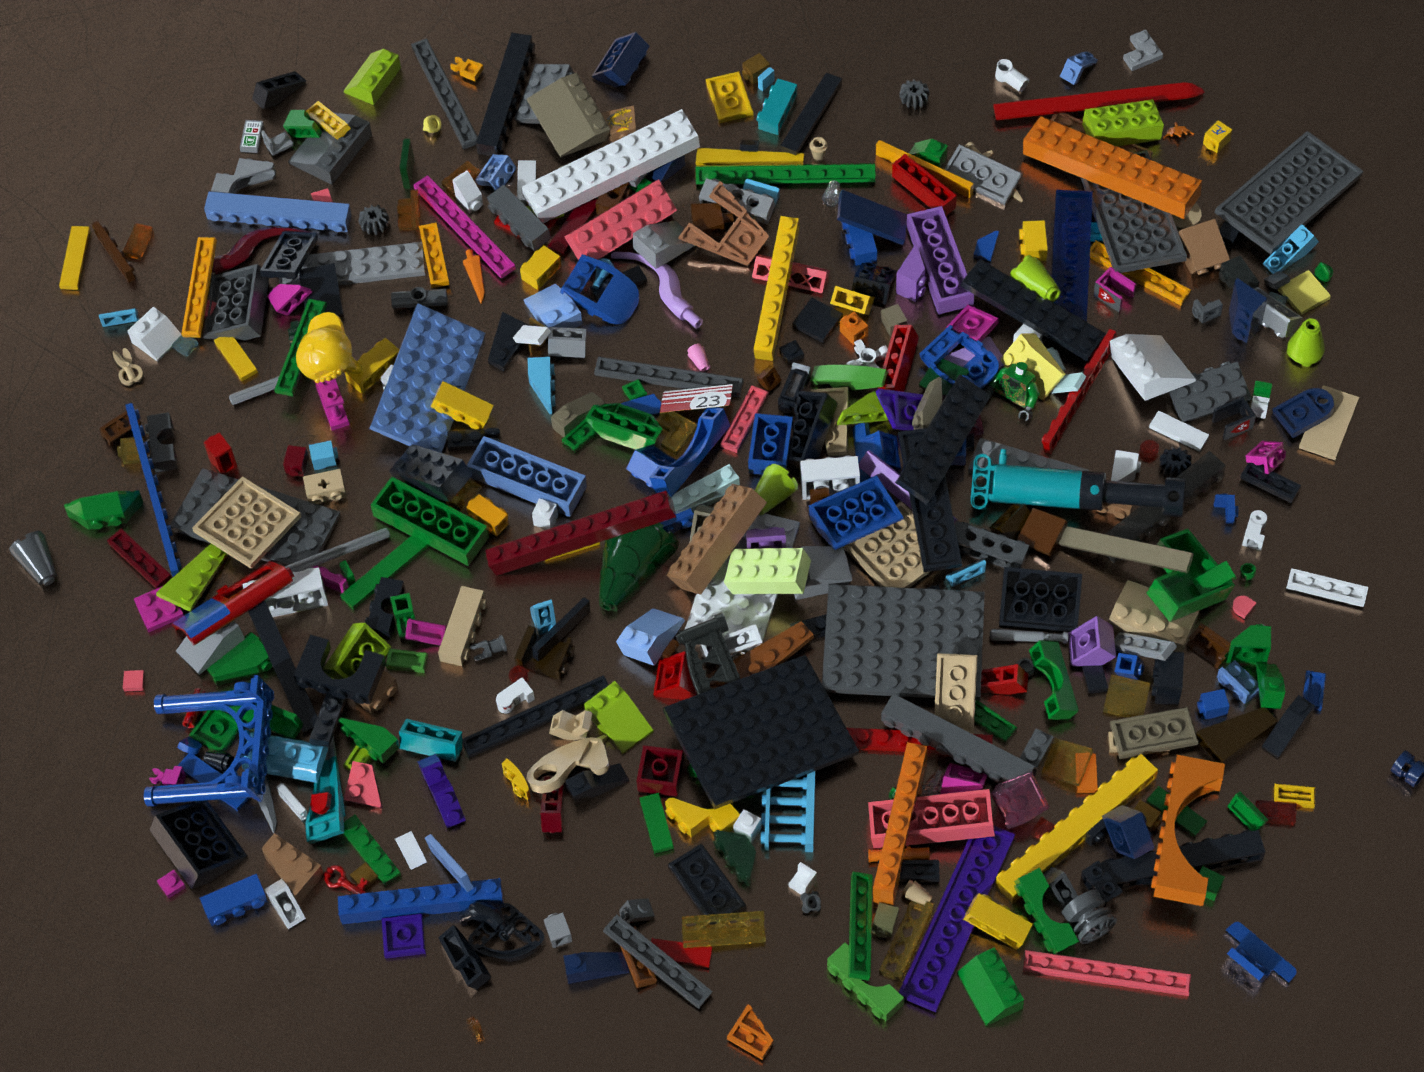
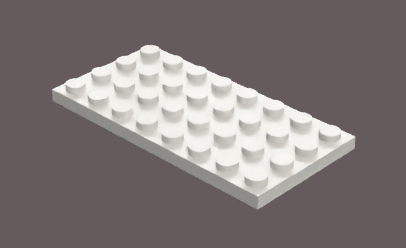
[685,514,800,654]

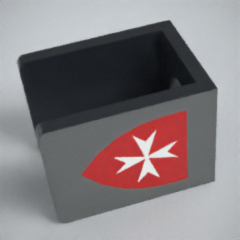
[1212,396,1256,440]

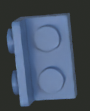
[475,154,516,191]
[1217,660,1259,704]

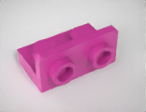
[1246,441,1286,474]

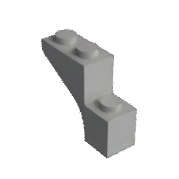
[211,158,277,194]

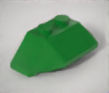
[586,403,662,450]
[64,490,143,530]

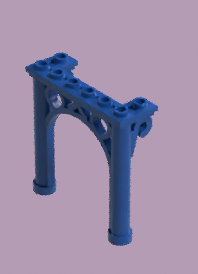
[144,675,274,807]

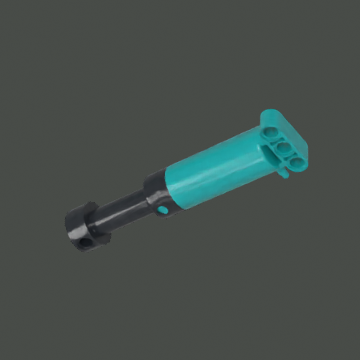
[971,449,1186,517]

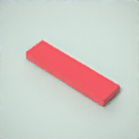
[720,385,769,453]

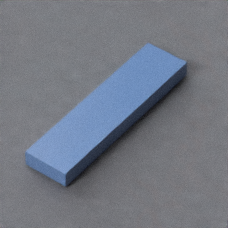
[425,834,473,892]

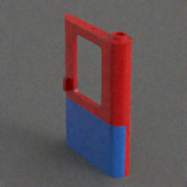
[172,561,295,646]

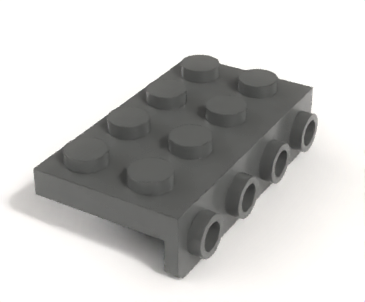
[514,64,575,124]
[1169,361,1252,423]

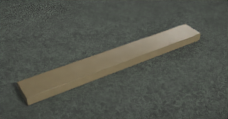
[1057,526,1194,573]

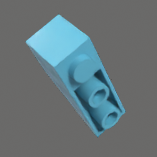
[1262,224,1319,274]
[528,357,556,414]

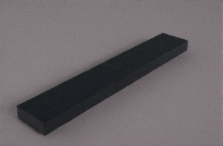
[780,73,842,155]

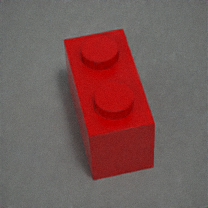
[204,432,237,475]

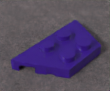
[876,389,943,431]

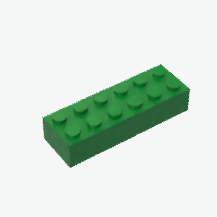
[371,477,489,566]

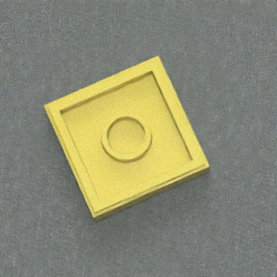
[1278,270,1331,316]

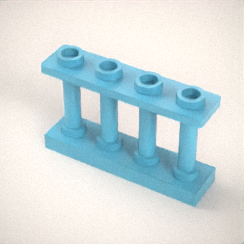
[761,771,815,852]

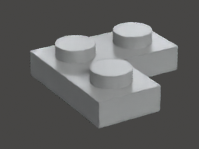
[1123,30,1163,71]

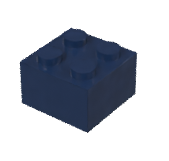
[1102,805,1155,859]

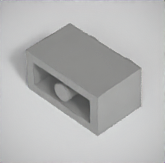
[548,327,586,358]

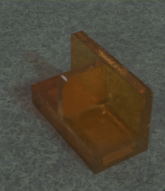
[397,189,420,231]

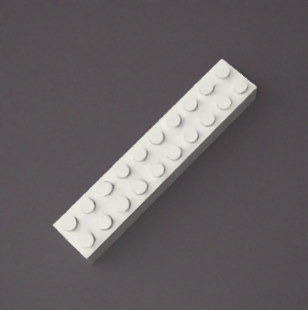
[521,109,700,223]

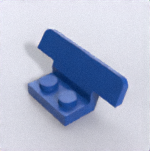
[853,422,901,482]
[1226,922,1297,983]

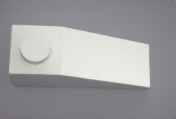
[700,624,763,666]

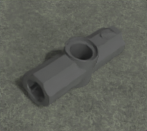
[391,287,448,309]

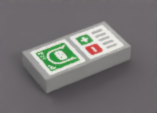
[240,120,264,153]

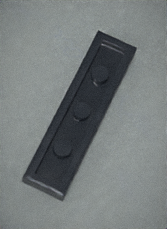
[532,597,590,662]

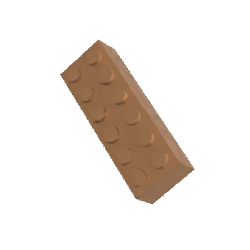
[666,484,767,595]

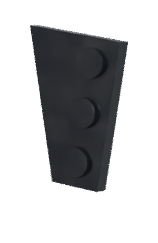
[488,312,530,371]

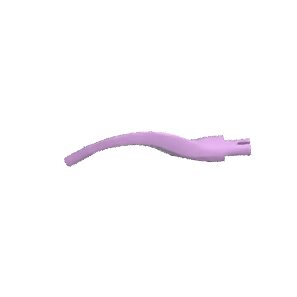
[611,251,703,329]

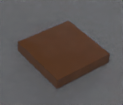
[1016,508,1068,556]

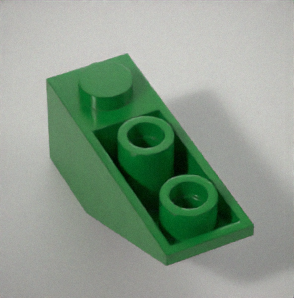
[339,718,400,764]

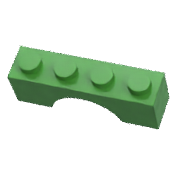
[827,943,904,1022]

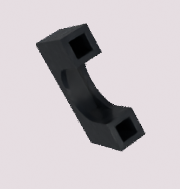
[294,635,386,704]

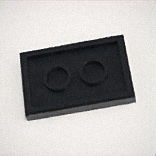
[299,263,344,317]

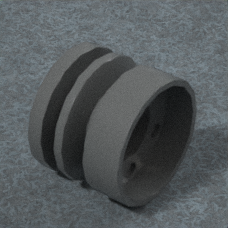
[1062,890,1117,944]

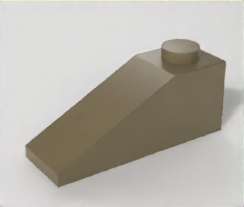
[912,377,942,430]
[551,392,606,437]

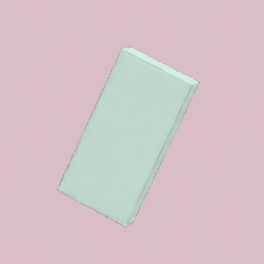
[1051,372,1086,394]

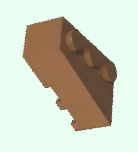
[261,833,324,905]

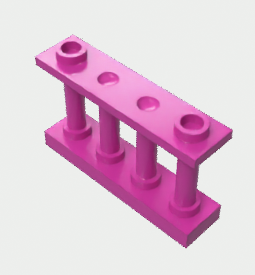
[314,379,350,431]

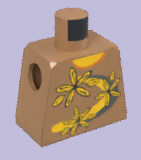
[601,105,636,143]

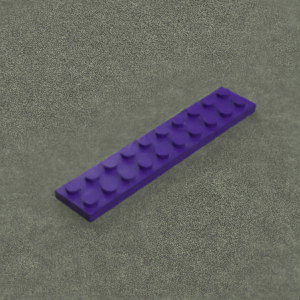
[898,826,1015,1012]

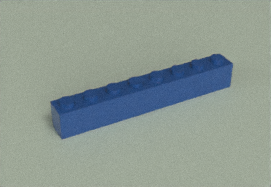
[338,878,504,924]

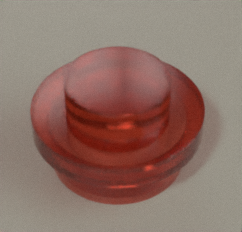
[1140,440,1159,458]
[509,666,528,683]

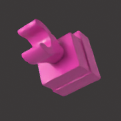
[149,766,187,786]

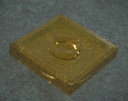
[1103,675,1150,717]
[1041,738,1093,786]

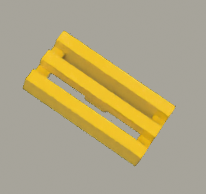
[1273,783,1315,808]

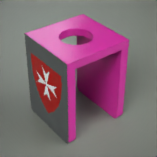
[1093,267,1136,312]

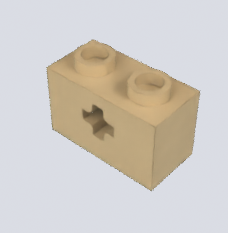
[303,469,346,504]

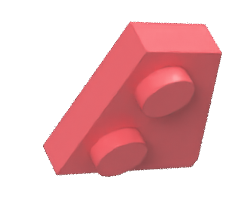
[343,761,382,809]

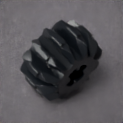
[1160,446,1192,478]

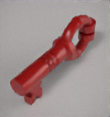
[323,865,369,894]

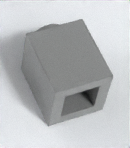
[544,913,572,948]

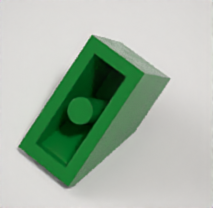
[909,139,948,168]

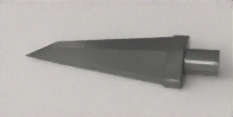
[258,777,277,833]

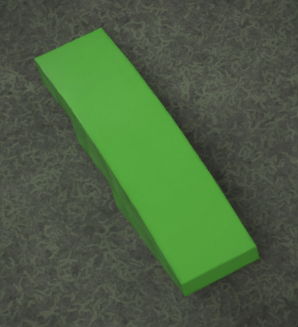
[810,365,888,390]

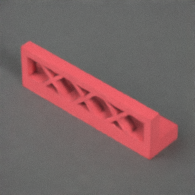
[752,254,830,293]

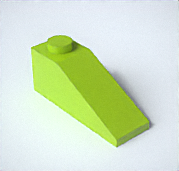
[836,391,888,425]

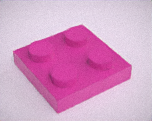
[947,304,998,342]
[134,586,184,633]

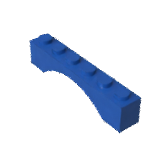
[649,407,730,497]

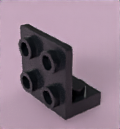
[852,262,897,304]

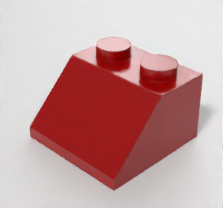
[653,651,701,700]

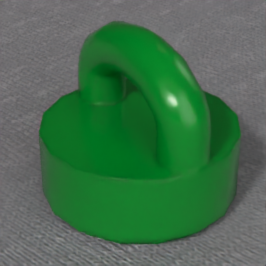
[1314,262,1333,283]

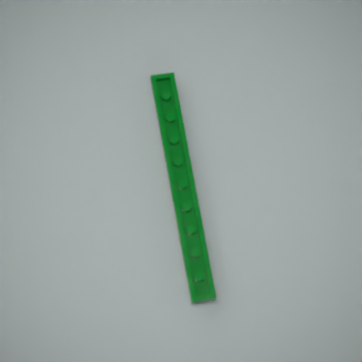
[696,163,875,184]

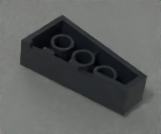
[788,391,838,470]

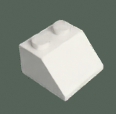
[128,307,183,362]

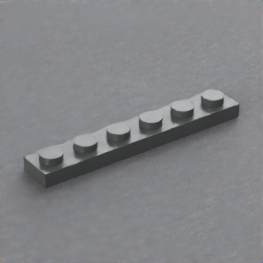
[603,914,713,1009]

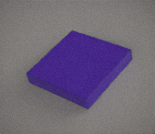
[382,913,426,959]

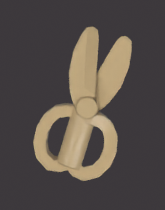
[113,348,143,386]

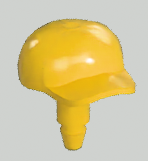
[296,312,362,383]

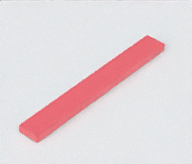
[1023,950,1191,996]

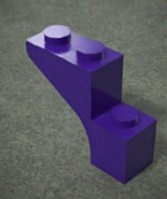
[417,754,466,828]

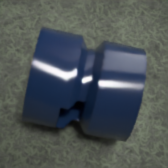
[1390,750,1424,788]

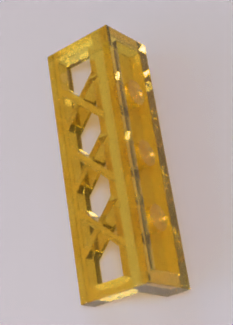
[879,901,934,982]
[682,911,766,948]

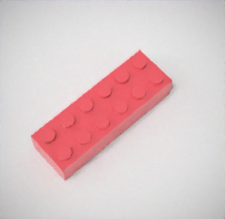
[564,179,677,261]
[868,789,995,849]

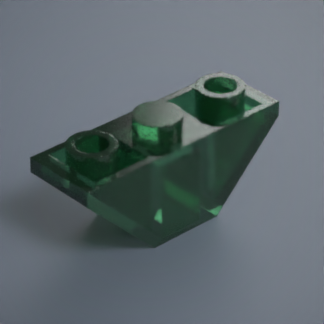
[713,830,757,887]

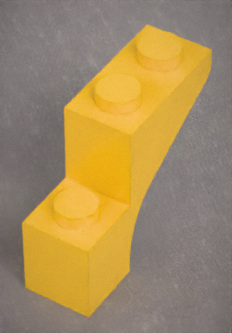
[665,798,740,838]

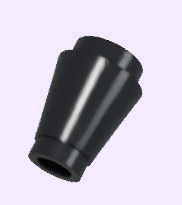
[203,751,234,772]

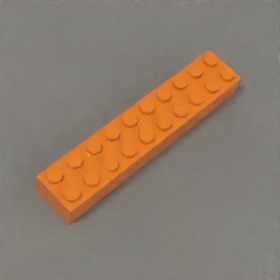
[1023,116,1202,219]

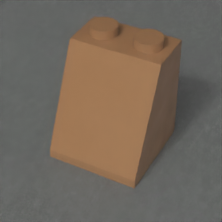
[1178,219,1230,275]

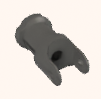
[470,635,507,661]

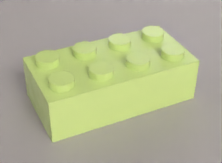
[724,548,811,594]

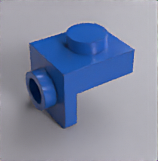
[1214,493,1239,524]

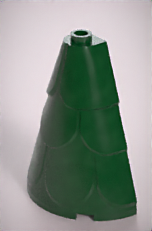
[599,523,679,612]

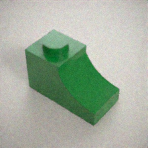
[283,109,322,138]

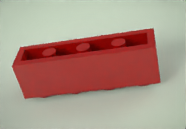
[892,154,957,216]
[878,325,919,392]

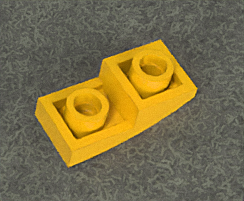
[502,758,531,800]

